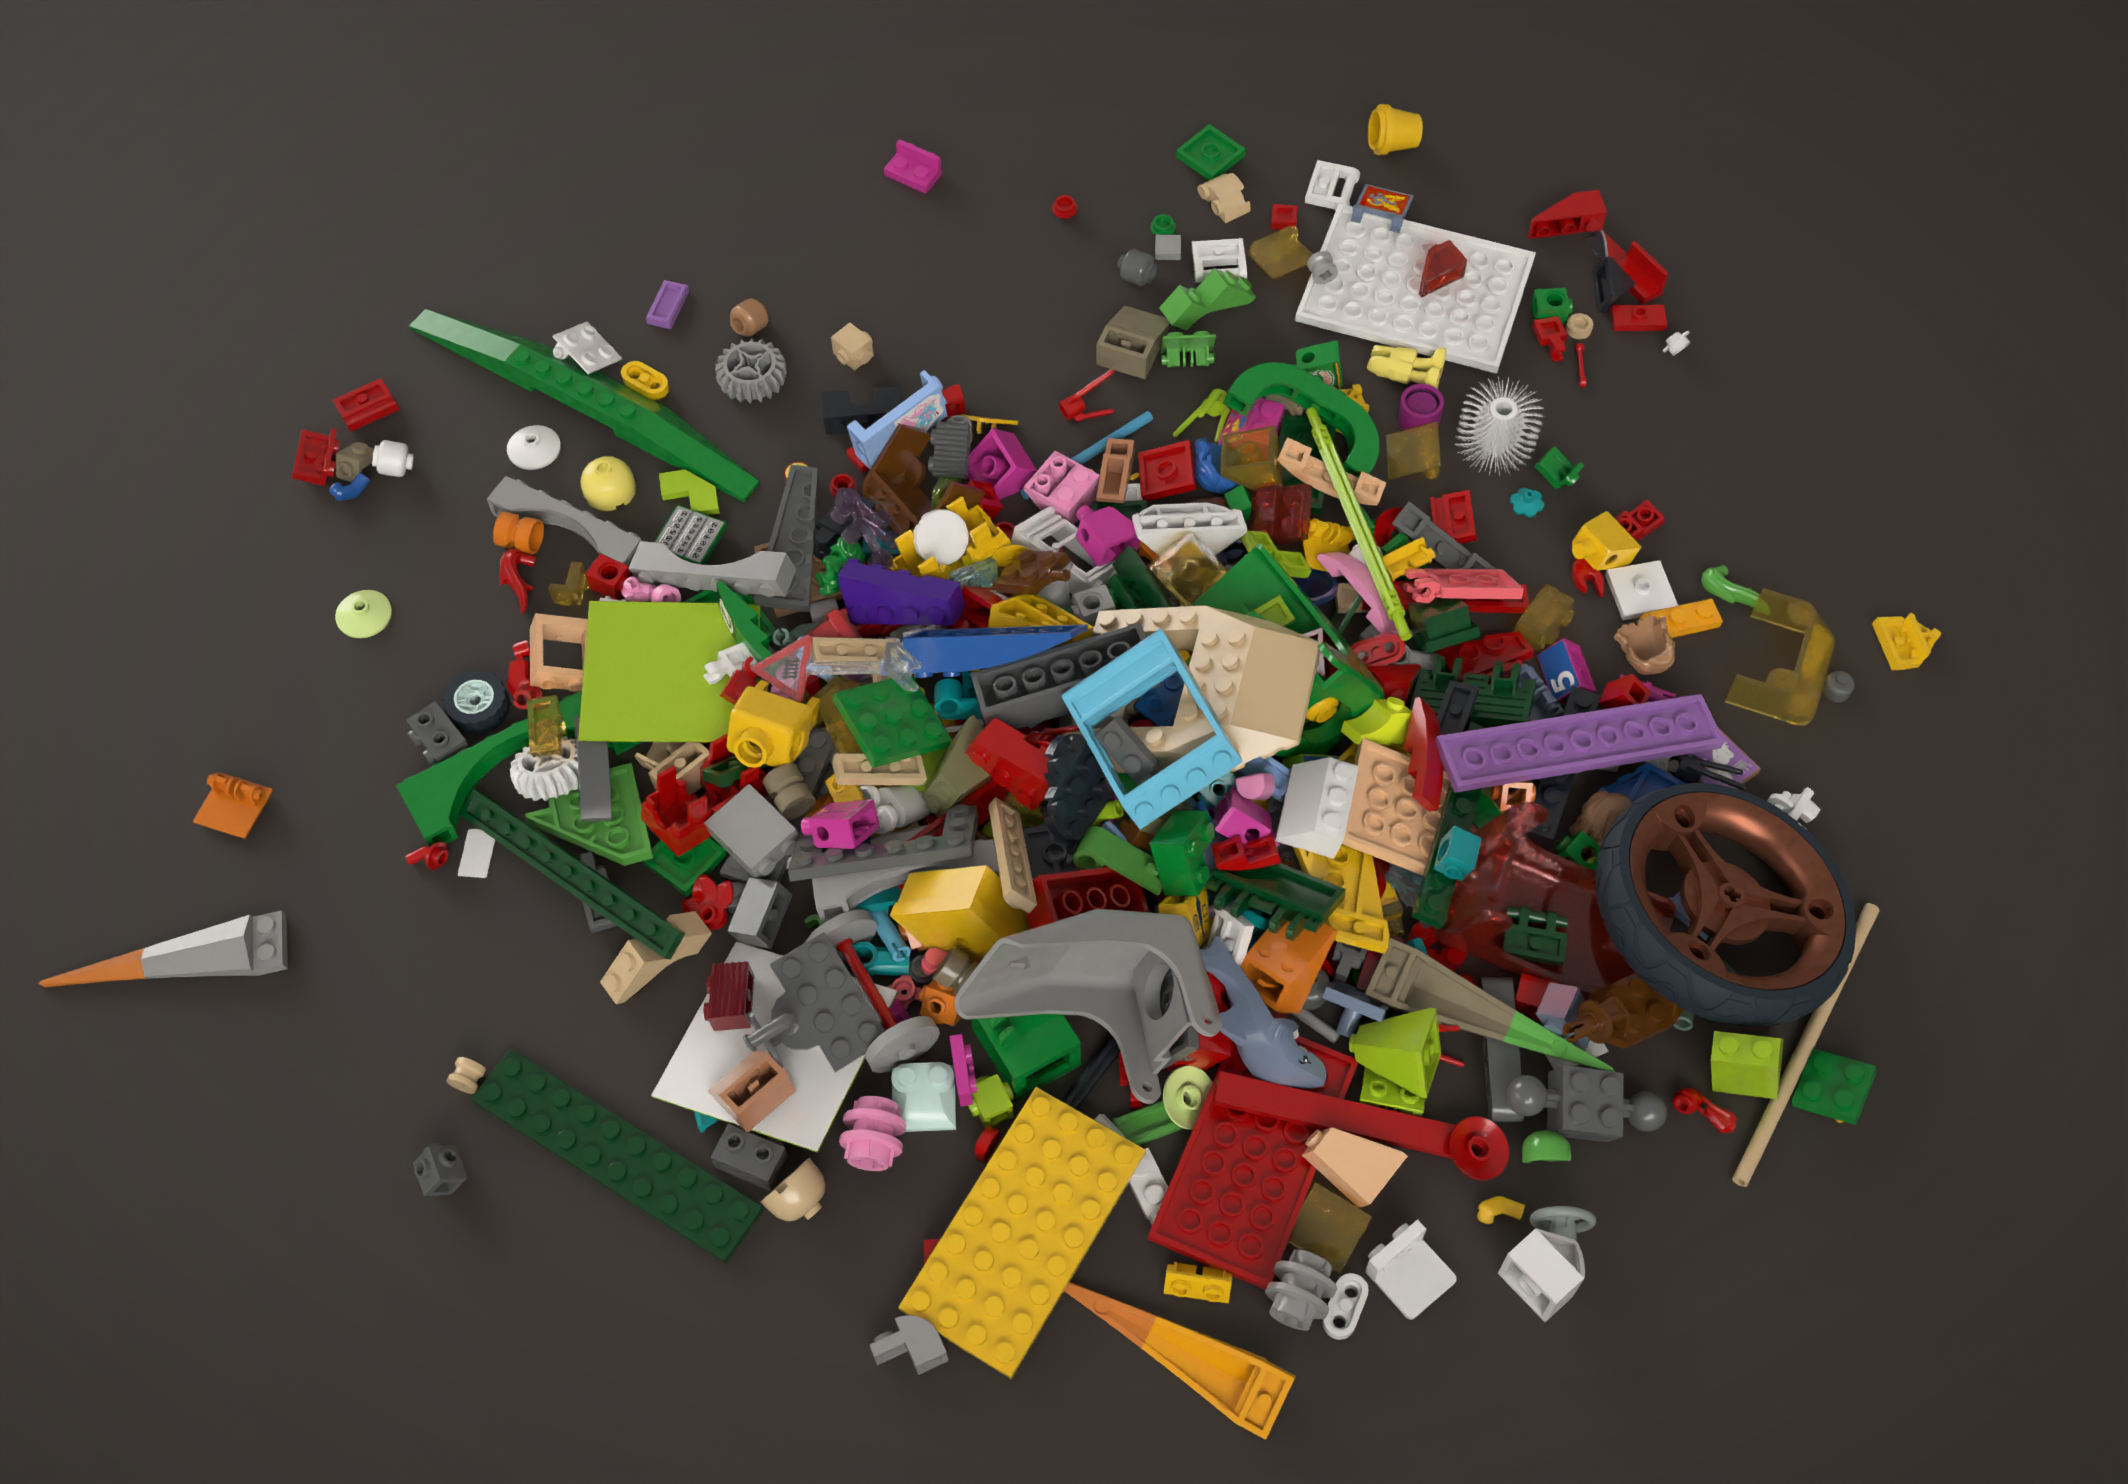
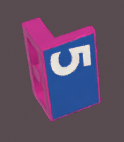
[1537,638,1597,703]

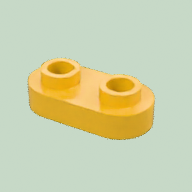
[621,361,669,400]

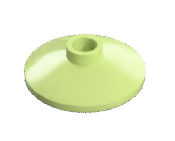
[335,590,392,638]
[1163,1066,1213,1130]

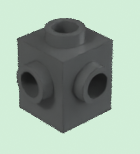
[413,1143,468,1197]

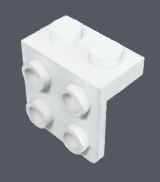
[1365,1219,1456,1320]

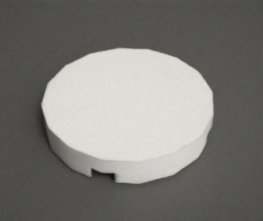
[913,509,969,565]

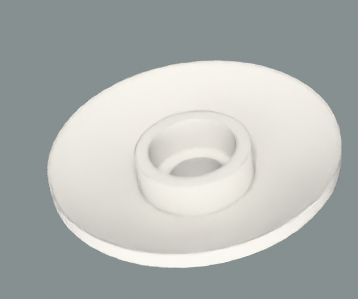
[507,425,561,470]

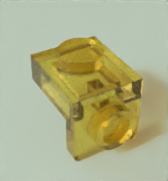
[548,562,589,606]

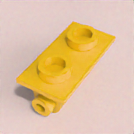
[1382,537,1435,582]
[1164,1261,1232,1304]

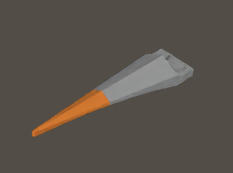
[38,910,288,987]

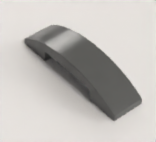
[1392,501,1496,569]
[574,716,611,822]

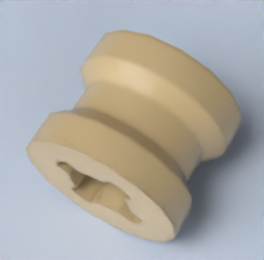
[446,1057,486,1094]

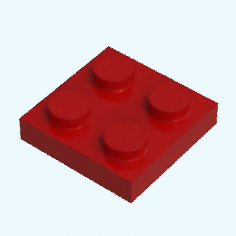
[1138,440,1196,502]

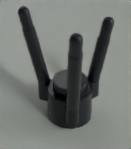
[1675,755,1746,790]

